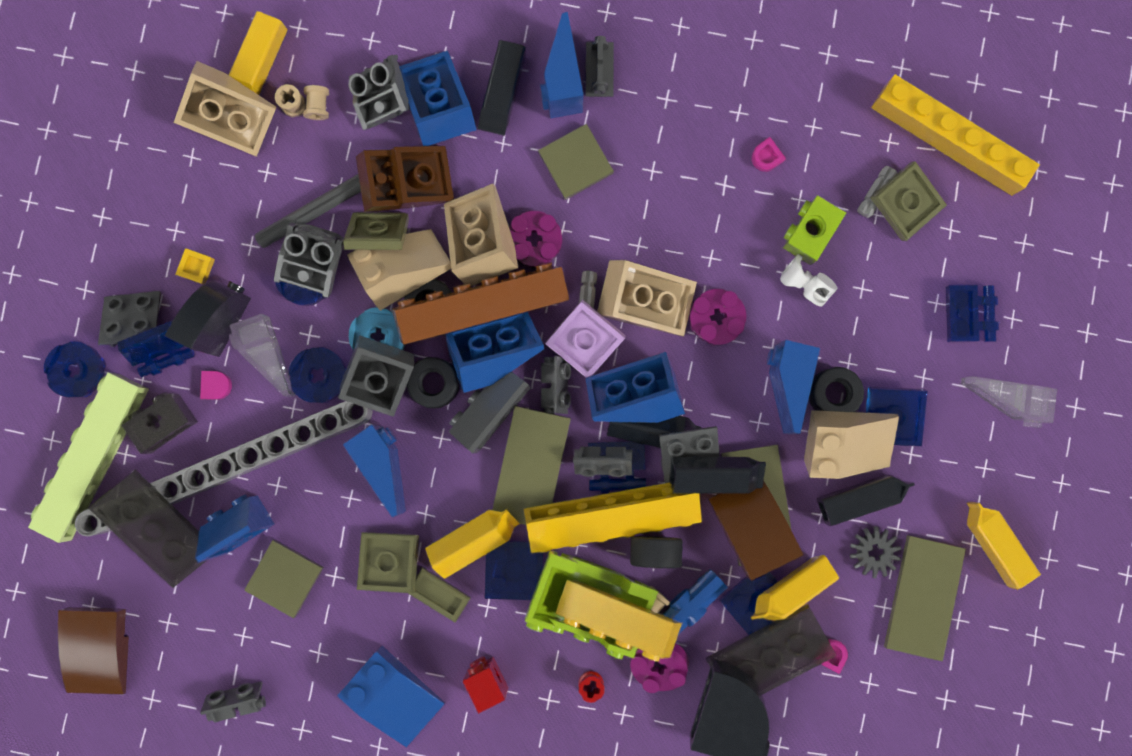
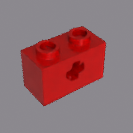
[463,656,509,714]

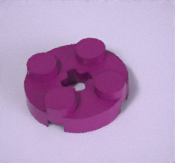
[509,211,562,268]
[689,289,746,346]
[630,643,689,693]

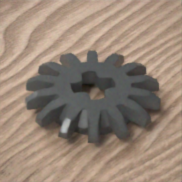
[850,526,901,578]

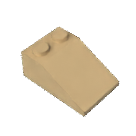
[174,61,276,157]
[444,184,518,286]
[347,229,451,311]
[597,260,697,336]
[804,410,899,479]

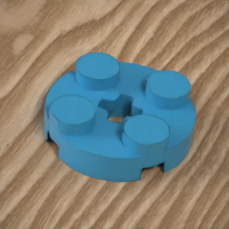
[348,308,405,350]

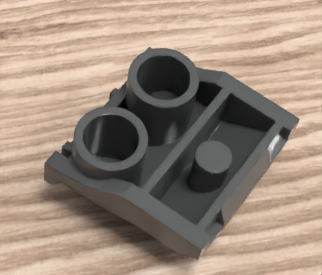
[349,55,410,130]
[274,223,344,298]

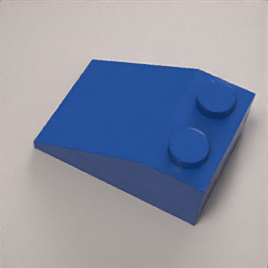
[540,12,583,119]
[399,51,477,146]
[445,311,544,393]
[767,340,820,435]
[585,352,685,423]
[343,424,406,518]
[195,494,275,563]
[337,646,445,747]

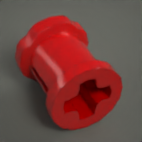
[578,671,605,703]

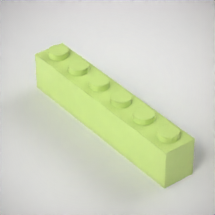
[28,372,149,543]

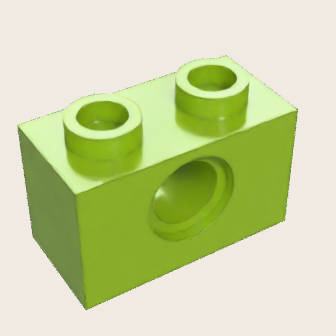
[783,195,846,265]

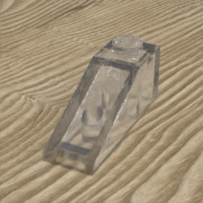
[229,314,296,397]
[961,376,1057,428]

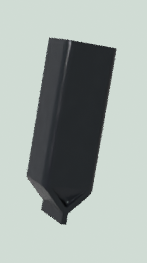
[478,40,526,136]
[607,416,701,448]
[669,457,766,494]
[817,475,915,526]

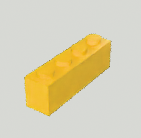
[555,580,682,661]

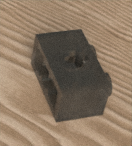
[122,392,198,454]

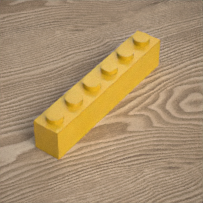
[871,74,1040,196]
[524,482,702,553]

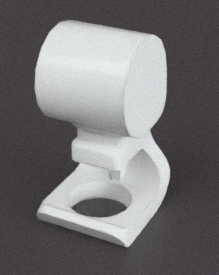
[780,254,838,307]

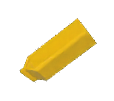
[229,11,288,95]
[967,502,1041,590]
[425,509,519,579]
[751,555,839,621]

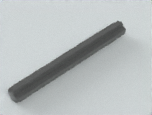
[254,174,361,248]

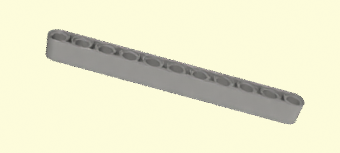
[75,401,373,537]

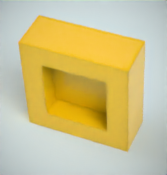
[176,248,215,285]

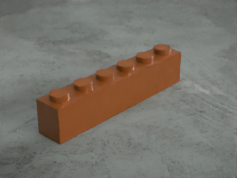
[392,262,569,345]

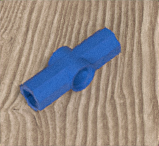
[661,569,728,635]

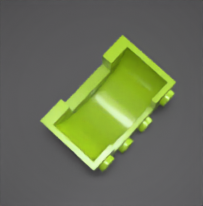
[524,551,658,659]

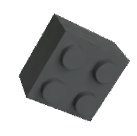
[338,335,414,417]

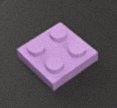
[545,299,626,378]

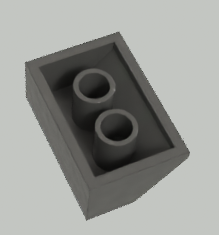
[449,372,531,453]

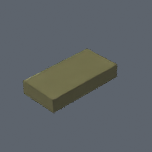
[408,567,471,623]

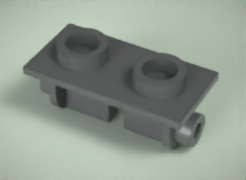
[586,36,614,97]
[541,356,571,414]
[573,446,632,477]
[200,681,266,723]

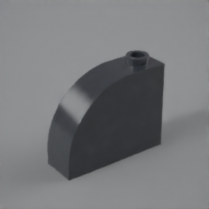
[165,281,251,357]
[689,659,770,756]

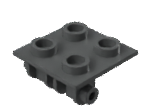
[98,291,163,347]
[659,426,720,483]

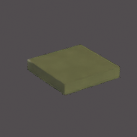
[538,124,614,200]
[870,161,947,241]
[343,212,409,250]
[357,532,419,593]
[244,540,324,618]

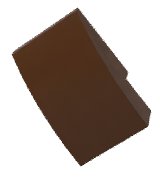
[356,146,454,212]
[708,481,804,581]
[58,607,129,695]

